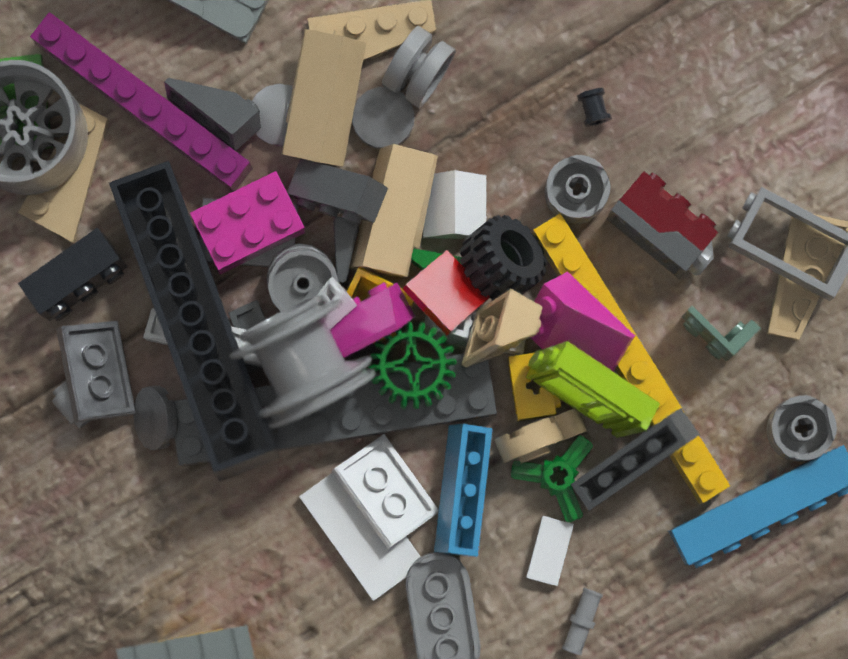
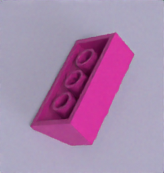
[330,282,415,358]

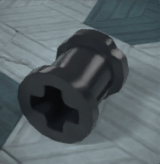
[577,88,612,127]

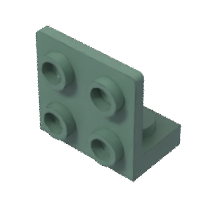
[681,306,761,361]

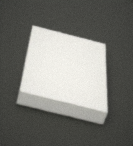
[332,434,439,549]

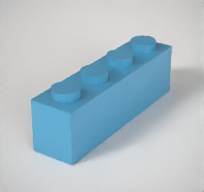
[434,424,493,557]

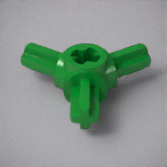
[511,435,593,523]

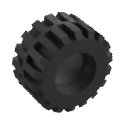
[460,215,547,301]

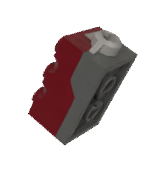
[607,171,719,279]

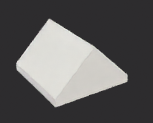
[423,170,486,239]

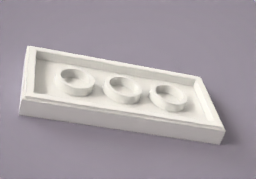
[299,472,421,601]

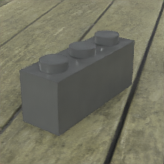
[287,158,388,224]

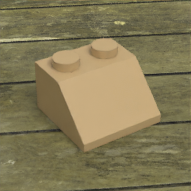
[461,289,542,367]

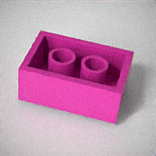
[190,171,305,275]

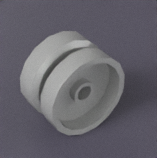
[382,26,456,108]
[266,244,339,312]

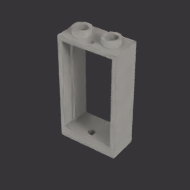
[727,187,848,301]

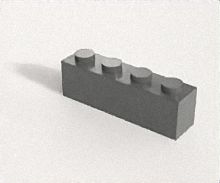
[571,408,700,511]

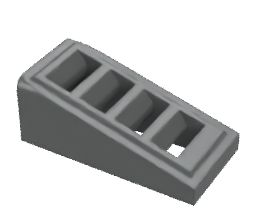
[333,216,360,286]

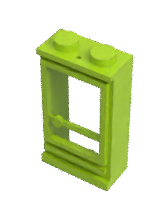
[526,341,660,438]

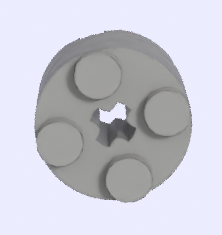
[545,155,610,224]
[766,395,837,462]

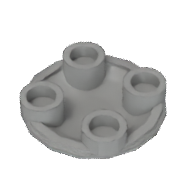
[252,84,293,147]

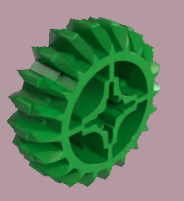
[369,322,457,410]

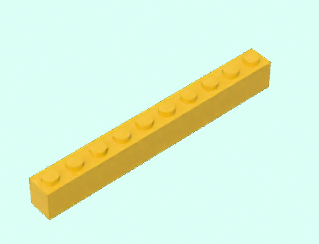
[532,214,730,504]

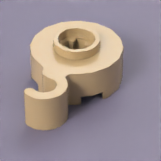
[494,409,587,464]

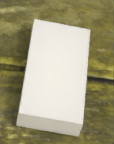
[526,516,574,586]

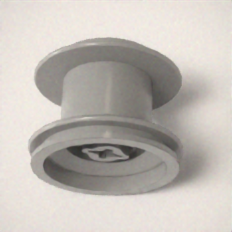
[230,295,376,428]

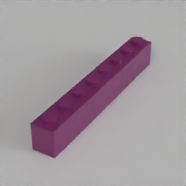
[30,12,253,192]

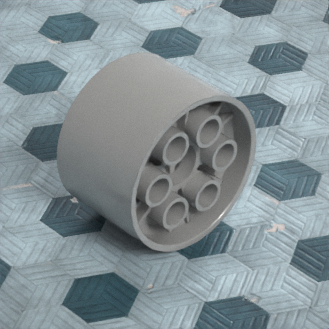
[0,60,88,195]

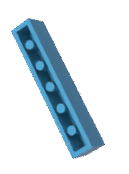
[668,445,848,568]

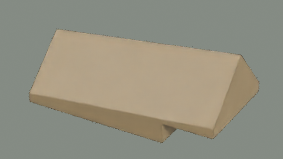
[282,29,366,167]
[349,144,438,277]

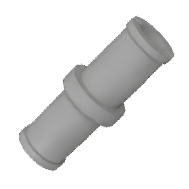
[562,587,603,655]

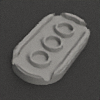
[405,552,481,659]

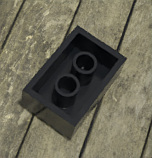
[18,228,128,321]

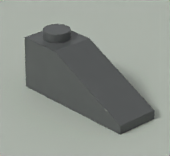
[164,78,261,151]

